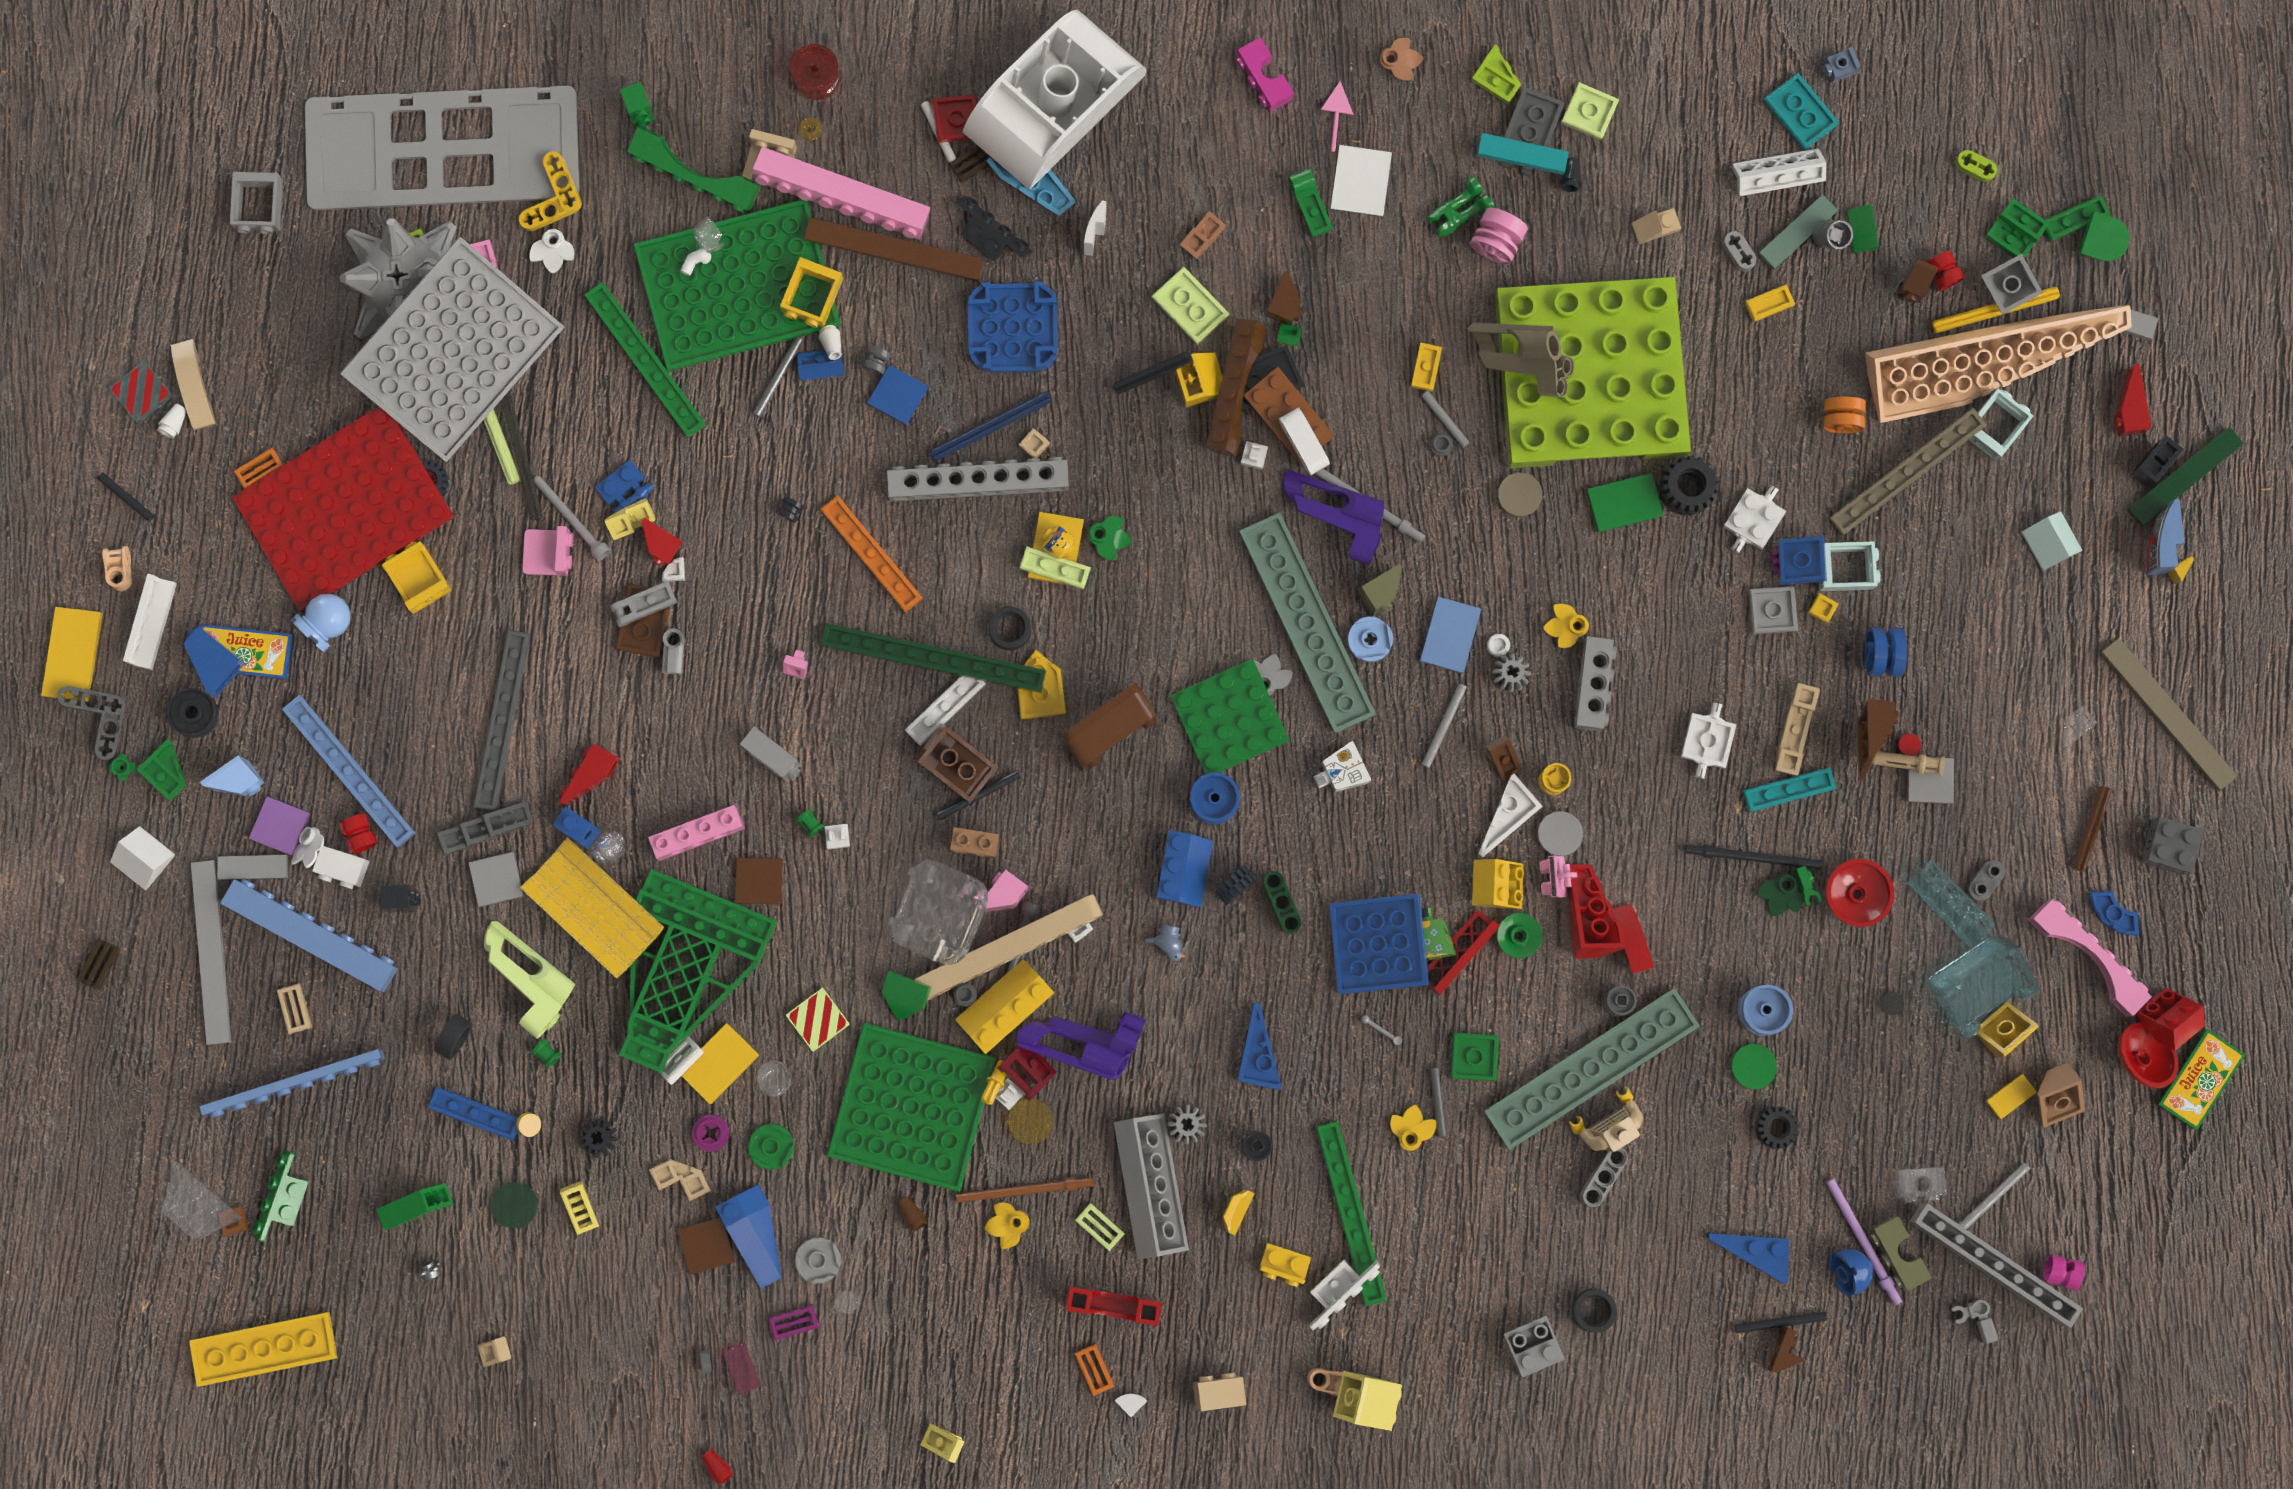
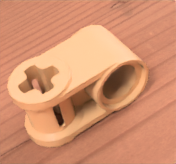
[102,546,132,592]
[1307,1368,1343,1396]

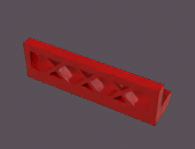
[1427,909,1500,996]

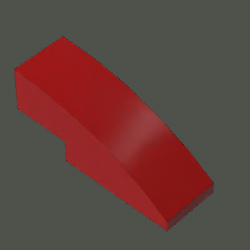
[1612,904,1654,975]

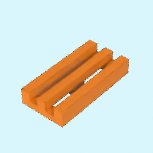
[234,448,284,489]
[1074,1343,1114,1396]

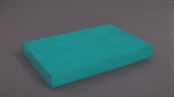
[1763,73,1839,151]

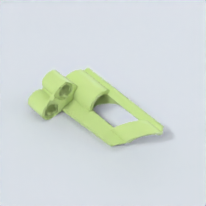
[484,921,575,1039]

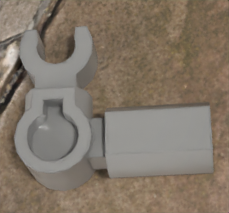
[1951,1299,1998,1344]

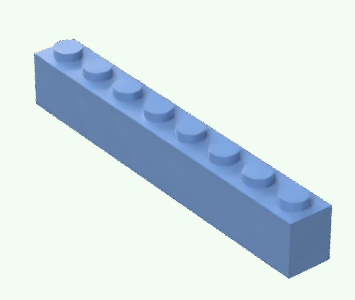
[220,878,398,992]

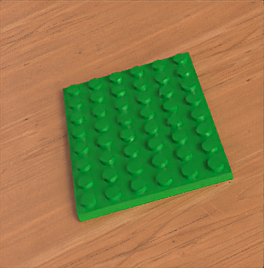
[634,200,841,372]

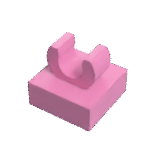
[783,649,808,680]

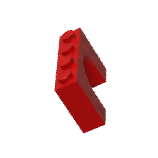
[1066,1286,1162,1326]

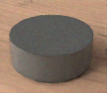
[700,1350,712,1374]

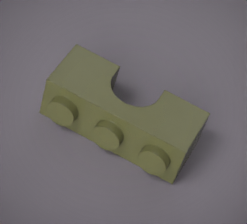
[1870,1216,1932,1291]

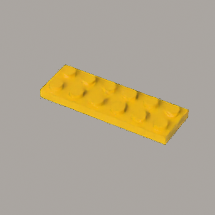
[189,1312,337,1387]

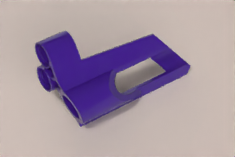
[1282,470,1384,565]
[1016,1012,1145,1080]

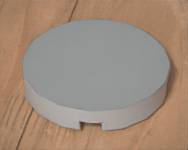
[1537,811,1583,856]
[795,1237,841,1284]

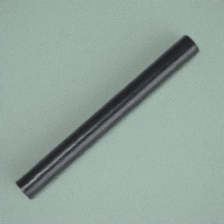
[937,770,1021,820]
[1734,1311,1828,1334]

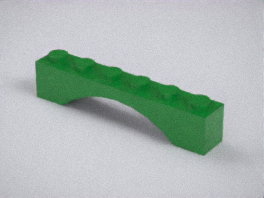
[627,127,762,212]

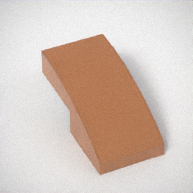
[1180,211,1227,259]

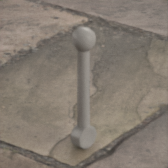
[1361,1015,1402,1045]

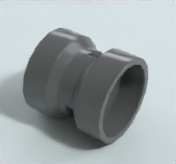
[863,346,891,375]

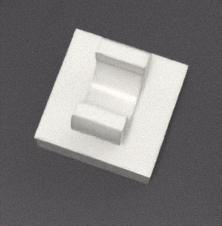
[1241,441,1268,470]
[825,824,850,850]
[996,1078,1024,1110]

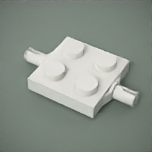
[1724,485,1786,554]
[1681,703,1737,779]

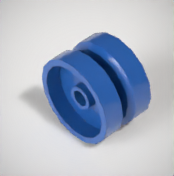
[1864,627,1907,677]
[1189,772,1240,825]

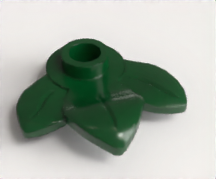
[1757,874,1803,917]

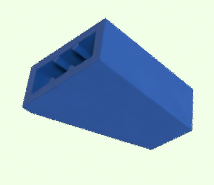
[183,626,245,698]

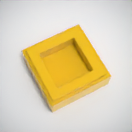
[1807,593,1839,624]

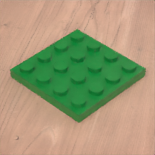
[1170,659,1290,774]

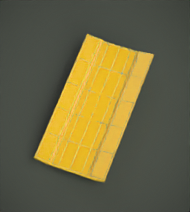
[520,837,664,978]

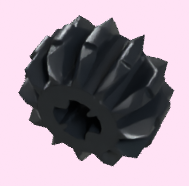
[578,1119,619,1158]

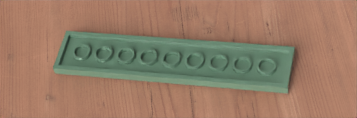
[1239,513,1376,734]
[1483,988,1700,1150]

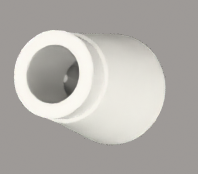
[818,325,842,360]
[157,404,187,439]

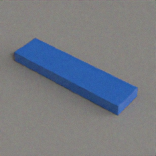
[427,1086,518,1141]

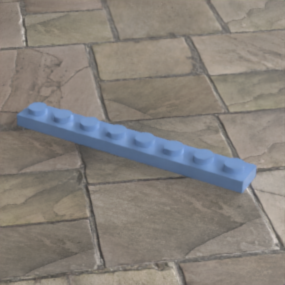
[282,695,416,848]
[199,1049,385,1118]

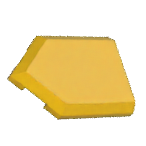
[1018,650,1066,719]

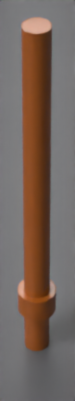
[956,1177,1094,1203]

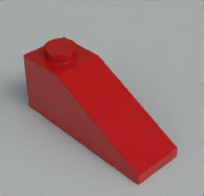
[2114,363,2152,437]

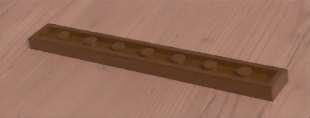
[804,217,984,282]

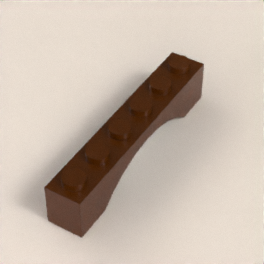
[1206,318,1267,457]

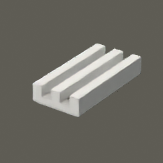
[659,1036,704,1085]

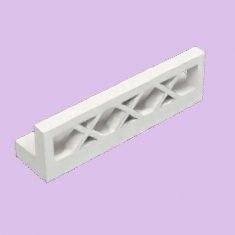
[1732,148,1826,196]
[123,574,177,670]

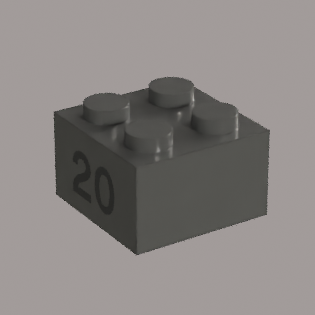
[2140,817,2204,875]

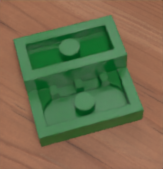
[1984,198,2049,258]

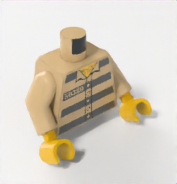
[1569,1086,1643,1152]

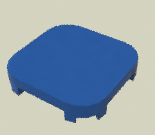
[968,281,1058,373]

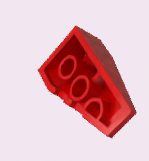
[1569,864,1625,959]

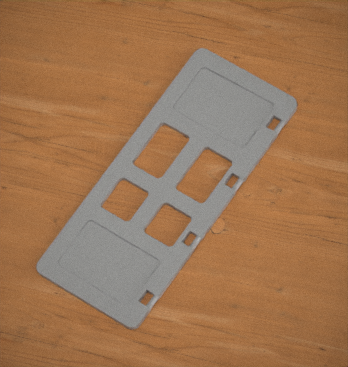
[305,86,580,211]

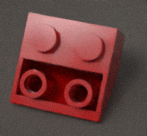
[2136,987,2205,1051]

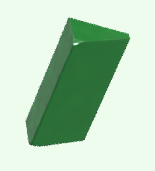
[1847,204,1879,253]

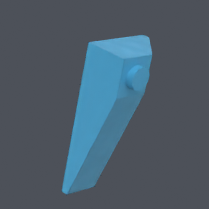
[986,156,1076,216]

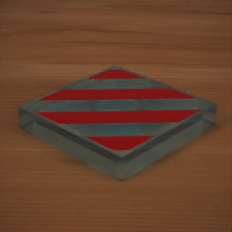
[109,361,173,424]

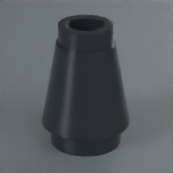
[1560,157,1582,192]

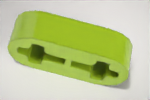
[1955,150,1998,182]

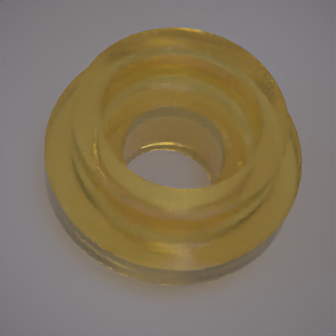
[800,117,822,140]

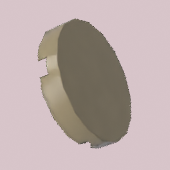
[1497,473,1542,517]

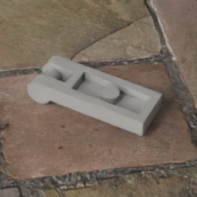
[610,581,677,627]

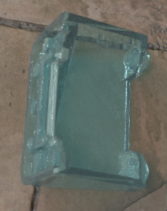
[1927,935,2041,1039]

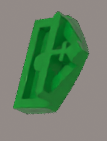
[882,971,932,1021]

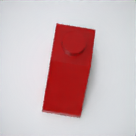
[640,518,683,567]

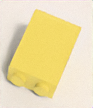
[1333,1371,1402,1431]

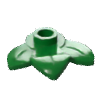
[1088,516,1132,561]

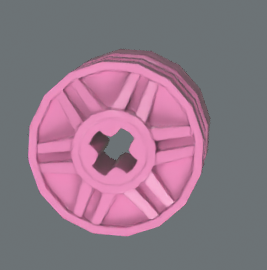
[1470,208,1528,265]

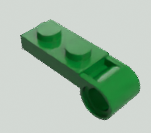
[1288,168,1333,238]

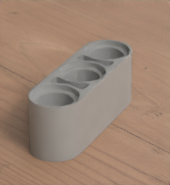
[1580,1148,1628,1207]

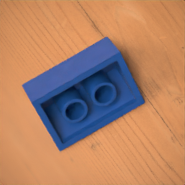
[1156,830,1213,908]

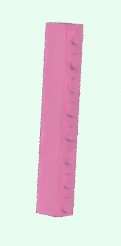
[752,147,930,240]

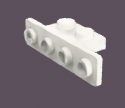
[1310,1260,1380,1330]

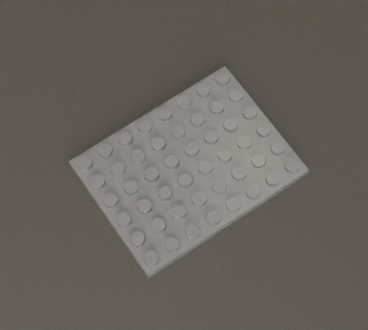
[340,236,564,462]

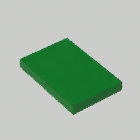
[1586,473,1664,533]

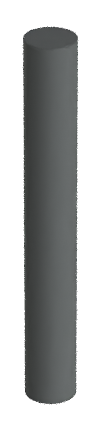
[1430,1068,1447,1137]

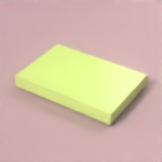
[1151,267,1229,345]

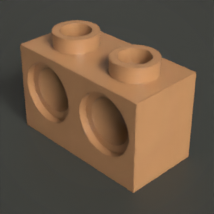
[950,827,1000,859]

